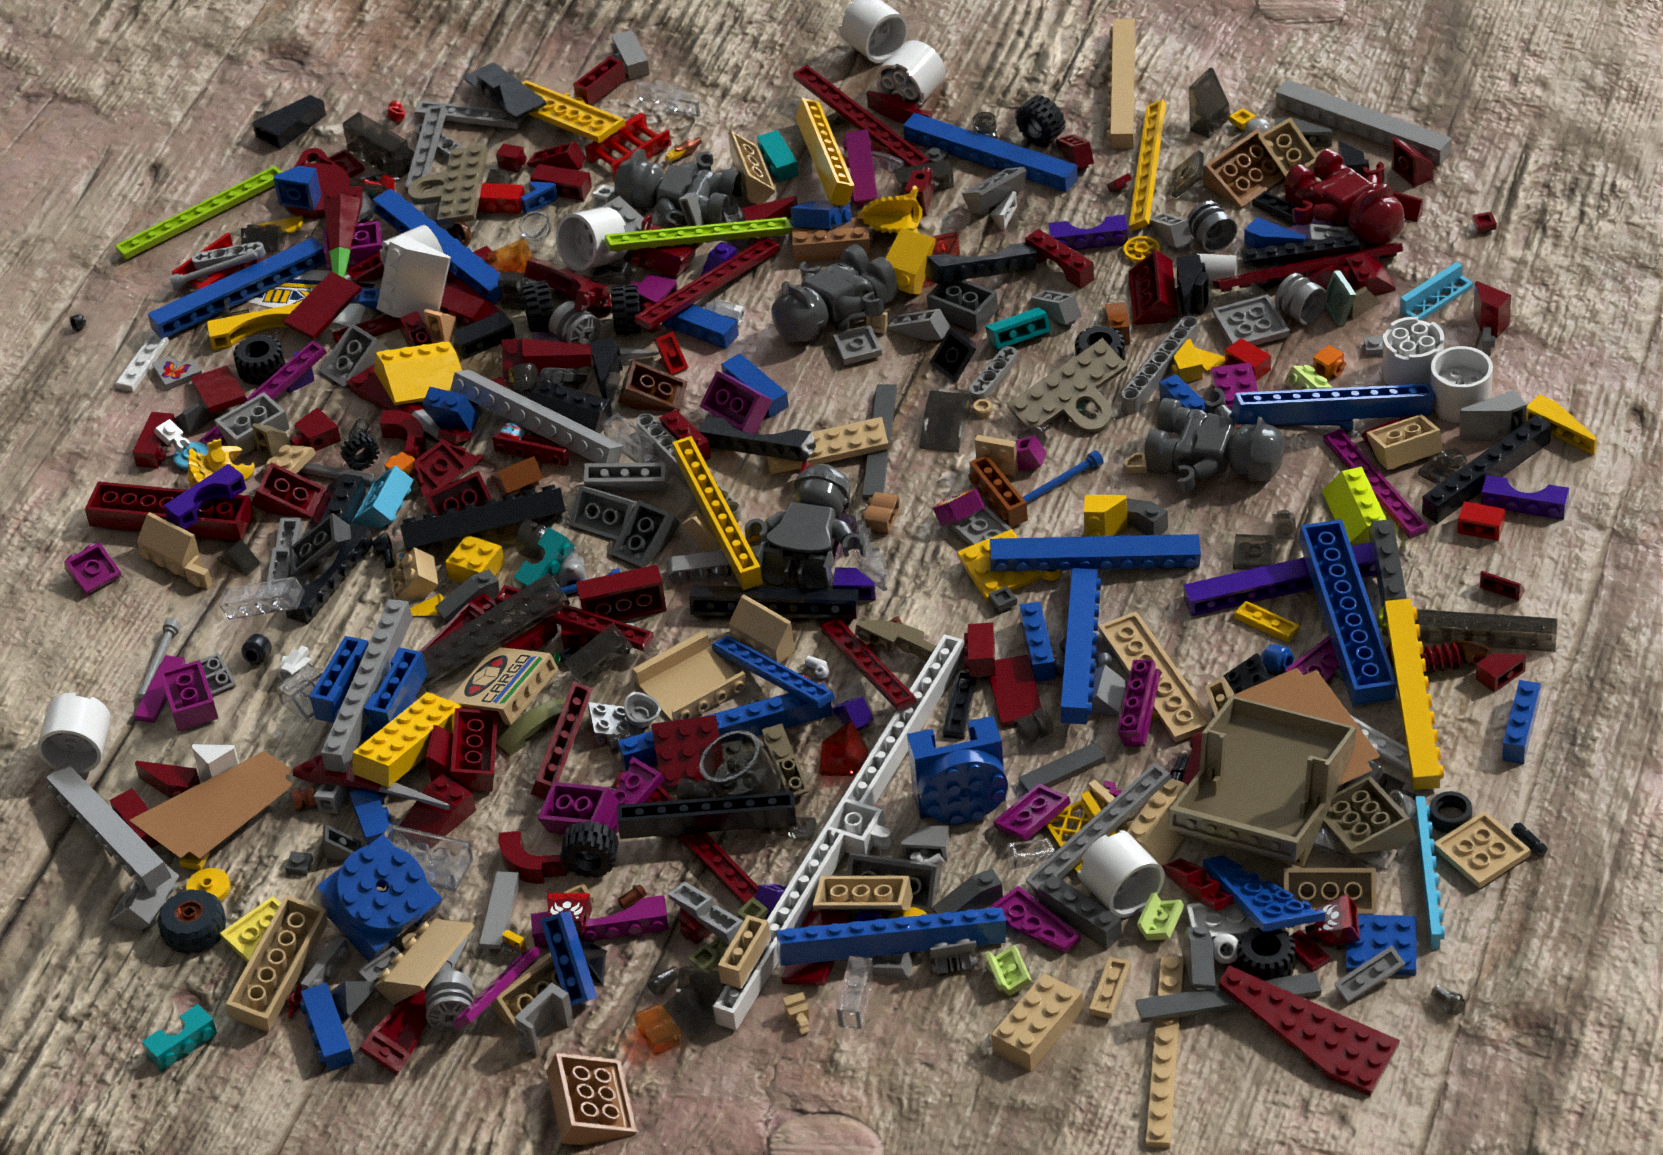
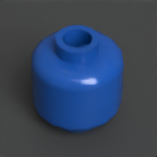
[1261,644,1294,674]

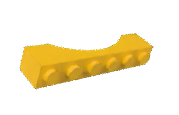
[207,303,300,350]

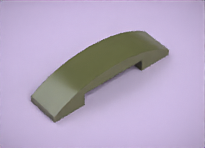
[496,698,565,757]
[688,897,769,973]

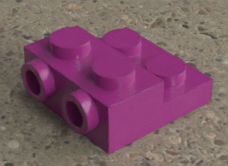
[64,542,121,595]

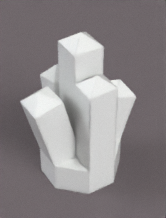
[705,299,745,326]
[276,646,312,685]

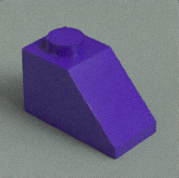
[700,242,737,277]
[833,567,876,600]
[832,696,874,732]
[755,884,787,920]

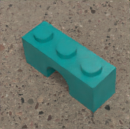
[514,527,575,594]
[141,1004,217,1071]

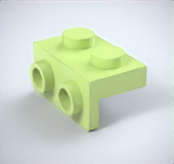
[1285,365,1333,390]
[1137,892,1184,941]
[985,945,1032,997]

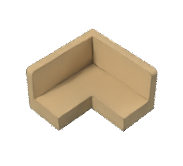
[681,510,743,552]

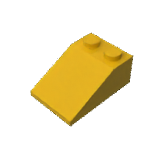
[885,227,936,294]

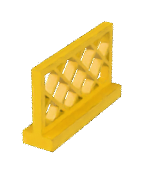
[1046,791,1117,875]

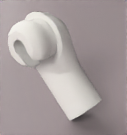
[805,656,829,679]
[910,852,944,865]

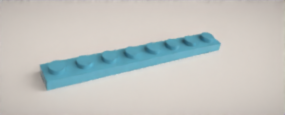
[1414,796,1445,949]

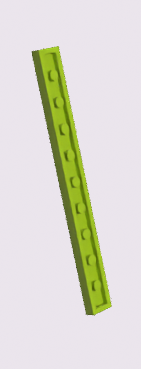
[115,166,282,260]
[604,217,792,252]

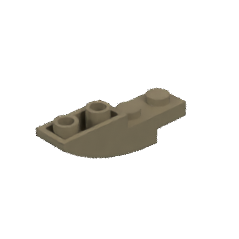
[855,620,937,662]
[762,724,809,797]

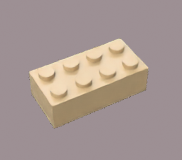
[991,973,1083,1071]

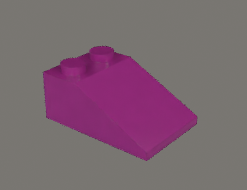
[159,660,219,731]

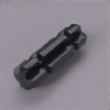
[1511,822,1548,857]

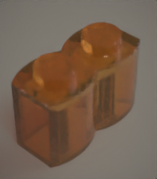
[634,1003,682,1055]

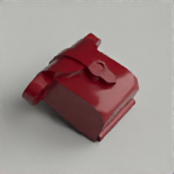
[631,214,699,276]

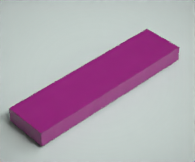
[134,655,186,723]

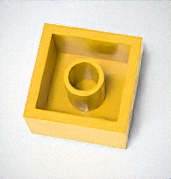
[445,535,505,583]

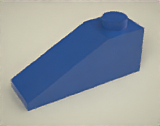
[1244,217,1306,249]

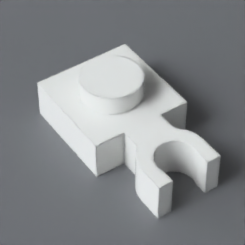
[154,419,191,453]

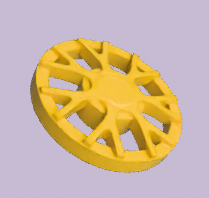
[1124,236,1160,262]

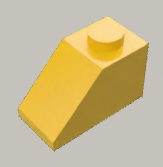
[1171,339,1203,383]

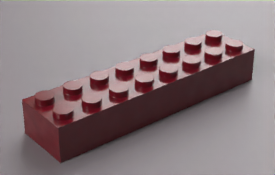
[85,481,254,541]

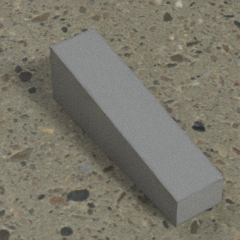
[678,192,704,227]

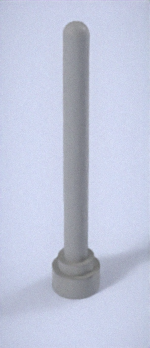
[170,252,258,290]
[138,618,181,700]

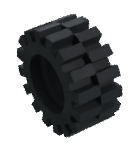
[340,432,380,471]

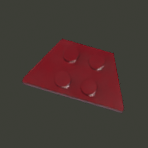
[412,440,483,497]

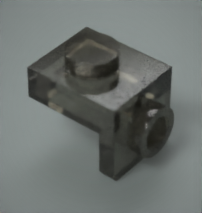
[485,168,513,184]
[1272,510,1296,540]

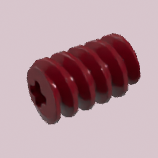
[1420,642,1461,673]

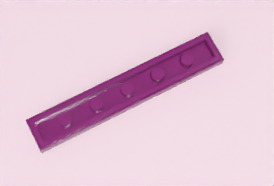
[452,946,542,1030]

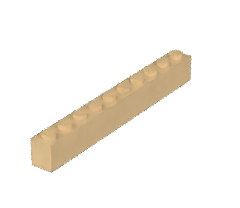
[1107,18,1135,149]

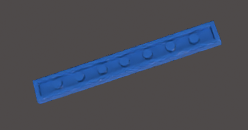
[712,635,835,709]

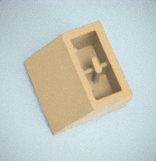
[390,547,438,601]

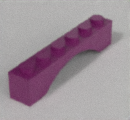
[531,895,669,948]

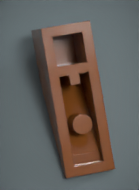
[1105,302,1130,345]

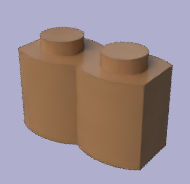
[861,492,900,533]

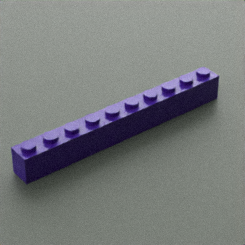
[1183,542,1376,617]

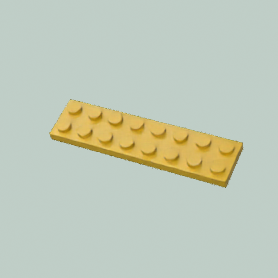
[522,80,625,143]

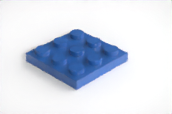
[1346,914,1416,975]

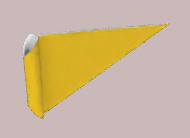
[256,215,304,235]
[1195,348,1226,373]
[410,594,443,616]

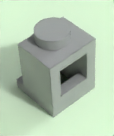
[314,783,349,814]

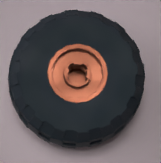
[157,889,226,954]

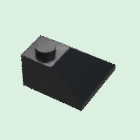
[930,329,977,383]

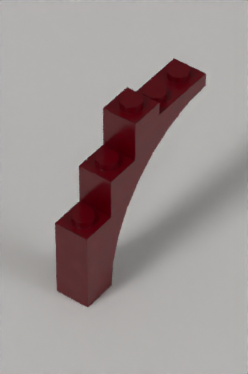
[524,258,610,311]

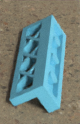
[1400,262,1473,321]

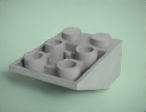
[1459,390,1527,441]

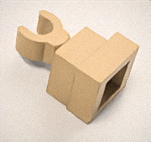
[783,992,810,1035]

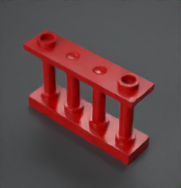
[585,112,672,180]
[172,233,260,290]

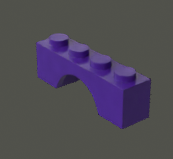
[1048,215,1128,250]
[164,464,246,530]
[1481,475,1569,520]

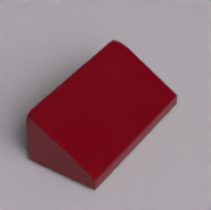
[1393,191,1423,222]
[1480,571,1525,601]

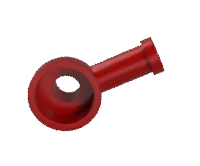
[361,175,395,193]

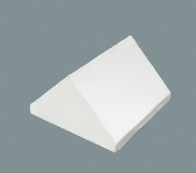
[192,744,240,781]

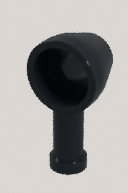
[372,533,395,569]

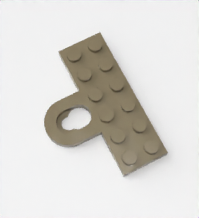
[408,145,488,225]
[1007,338,1127,435]

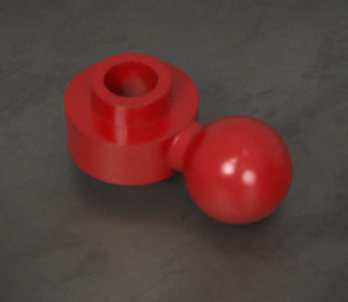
[386,100,406,122]

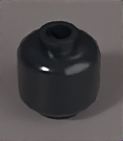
[241,634,272,664]

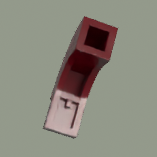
[380,410,427,460]
[498,831,567,884]

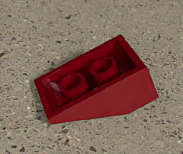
[251,462,326,519]
[399,773,476,849]

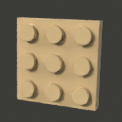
[1434,811,1531,889]

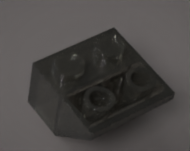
[241,224,287,252]

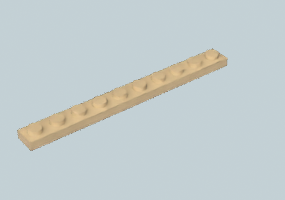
[1146,956,1184,1148]

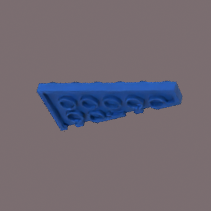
[1202,855,1326,932]

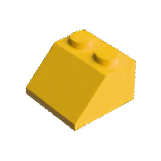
[1084,495,1128,537]

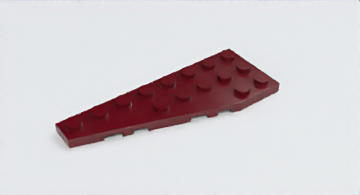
[1219,966,1400,1097]

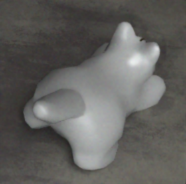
[558,547,588,587]

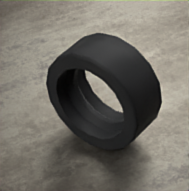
[1429,791,1472,834]

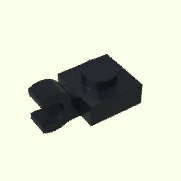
[1378,773,1417,804]

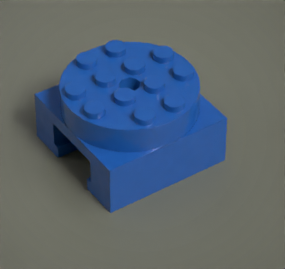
[309,636,427,740]
[907,716,1008,825]
[312,834,443,962]

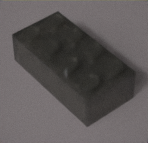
[342,112,412,179]

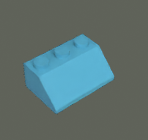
[351,465,413,529]

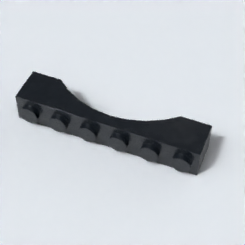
[925,242,1038,284]
[698,416,816,462]
[284,523,373,624]

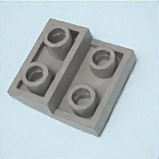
[200,652,236,696]

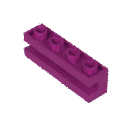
[843,129,878,209]
[1117,660,1161,746]

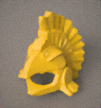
[858,186,922,234]
[187,439,255,495]

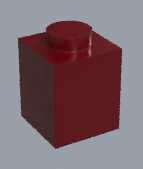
[496,143,527,173]

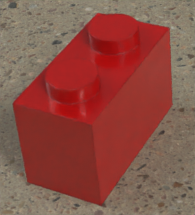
[1225,338,1271,381]
[1457,501,1505,541]

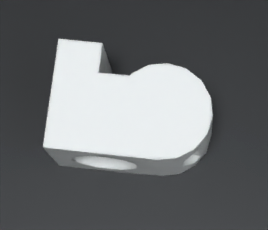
[593,185,615,209]

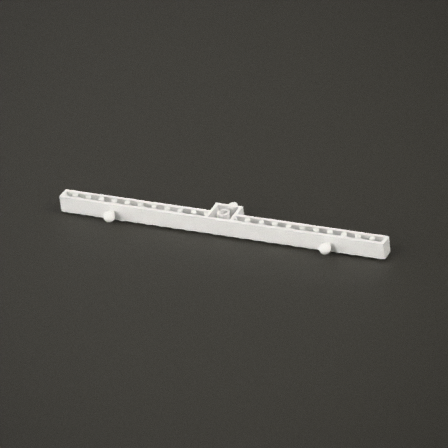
[713,634,965,1030]

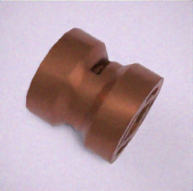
[292,785,317,810]

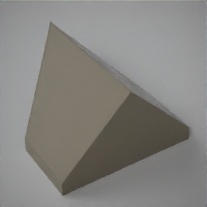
[1348,287,1381,320]

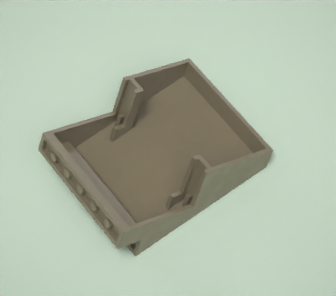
[1168,696,1357,868]

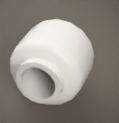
[1212,933,1240,964]

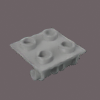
[588,702,634,744]
[930,939,978,975]

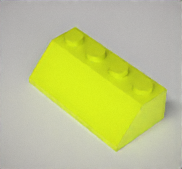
[1322,467,1386,546]

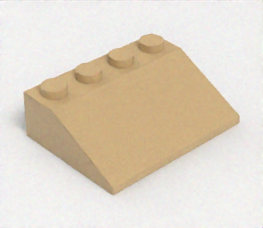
[374,919,475,1005]

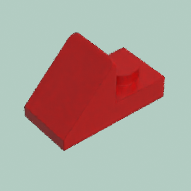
[654,332,688,375]

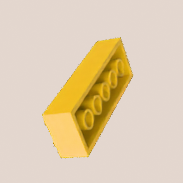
[353,692,462,788]

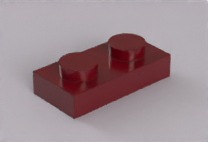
[437,426,472,445]

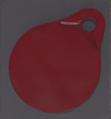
[284,148,351,219]

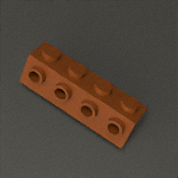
[968,455,1028,528]

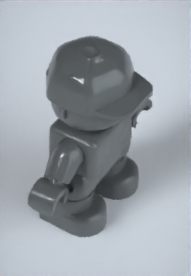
[614,149,742,229]
[771,244,899,343]
[1144,388,1285,493]
[745,464,866,589]

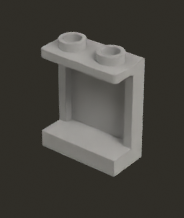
[514,983,574,1057]

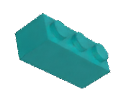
[756,130,799,182]
[985,307,1051,349]

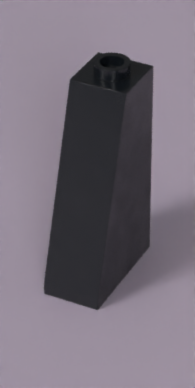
[252,95,326,149]

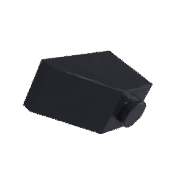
[1338,142,1369,177]

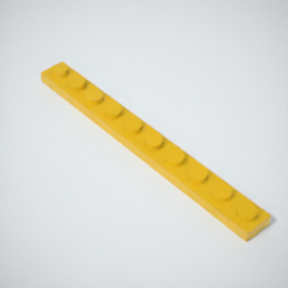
[1129,99,1166,231]

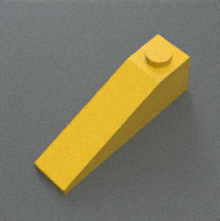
[1526,394,1597,455]

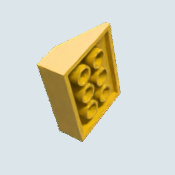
[374,341,462,405]

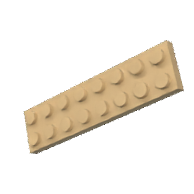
[1098,611,1213,743]

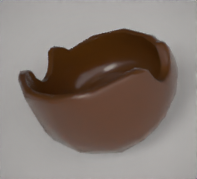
[445,222,472,248]

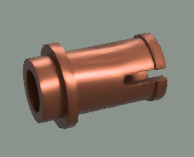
[617,884,647,910]

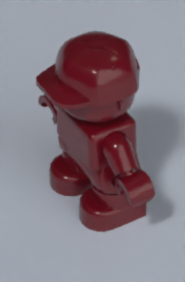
[1285,149,1405,245]

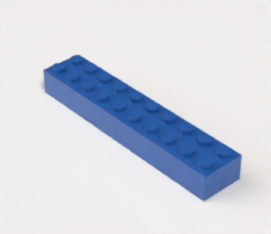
[1299,519,1397,706]

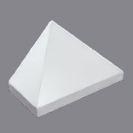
[989,191,1017,230]

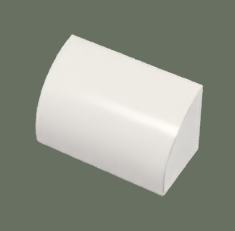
[1197,254,1237,285]

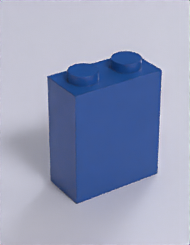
[791,200,852,229]
[422,387,479,432]

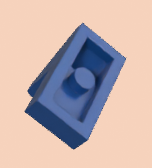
[521,182,558,215]

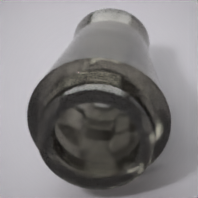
[647,966,681,996]
[1431,985,1466,1015]

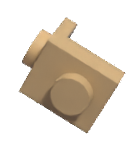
[184,556,212,589]

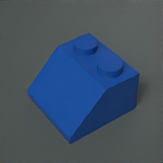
[273,166,321,210]

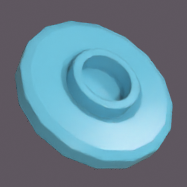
[173,442,208,470]

